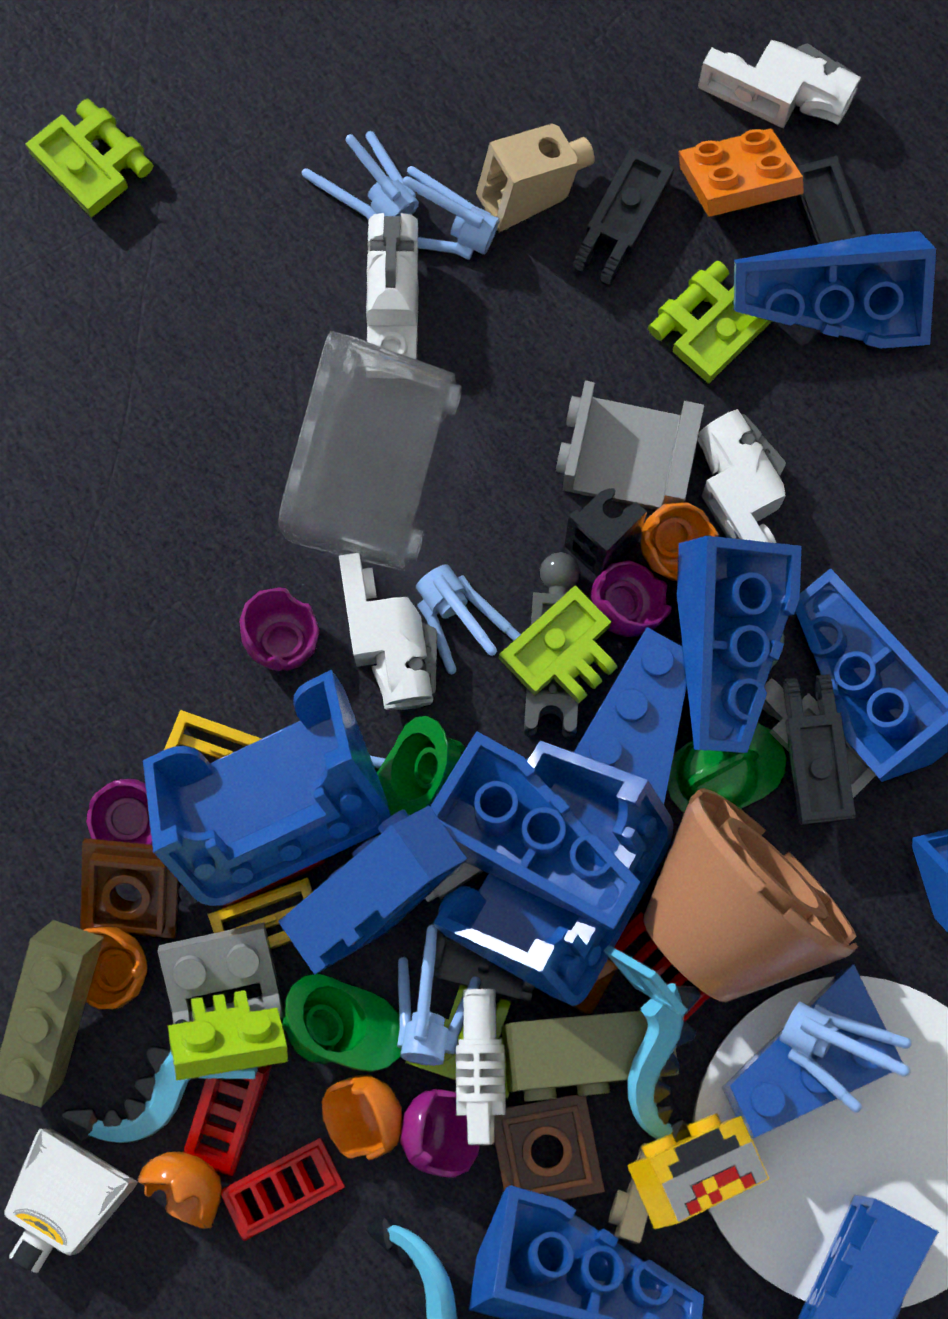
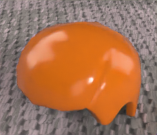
[641,502,719,581]
[84,927,147,1010]
[322,1075,402,1160]
[138,1152,222,1229]

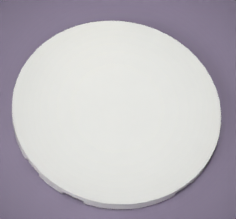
[692,976,948,1308]

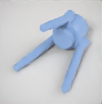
[302,131,419,220]
[403,166,500,260]
[416,564,521,675]
[397,924,481,1066]
[779,1001,912,1112]

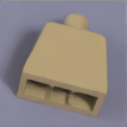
[476,124,594,232]

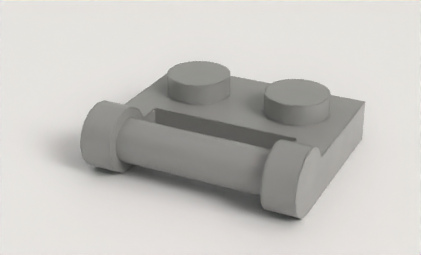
[158,922,285,1024]

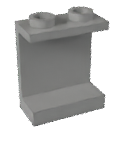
[556,381,704,510]

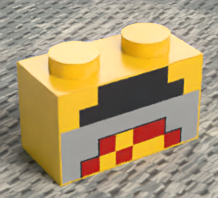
[627,1113,769,1229]

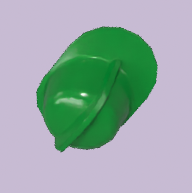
[377,716,466,817]
[667,723,786,813]
[282,974,402,1072]

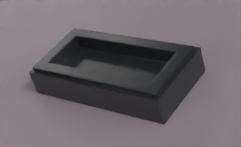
[796,156,866,245]

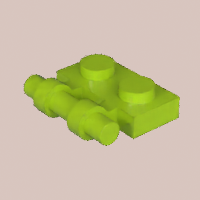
[25,99,153,218]
[648,261,772,384]

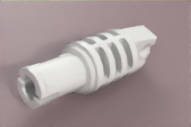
[456,989,505,1145]

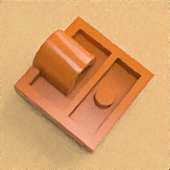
[679,129,804,217]

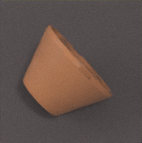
[643,788,858,1002]

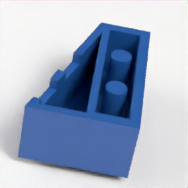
[574,627,687,805]
[278,806,467,975]
[722,964,903,1138]
[798,1195,939,1319]

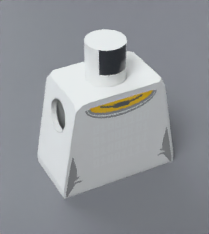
[4,1129,138,1273]

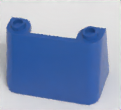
[143,670,390,906]
[433,741,673,1006]

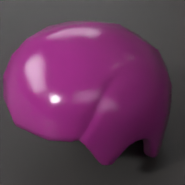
[591,560,672,638]
[240,587,320,671]
[86,779,152,845]
[400,1089,480,1178]

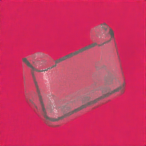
[278,331,462,572]

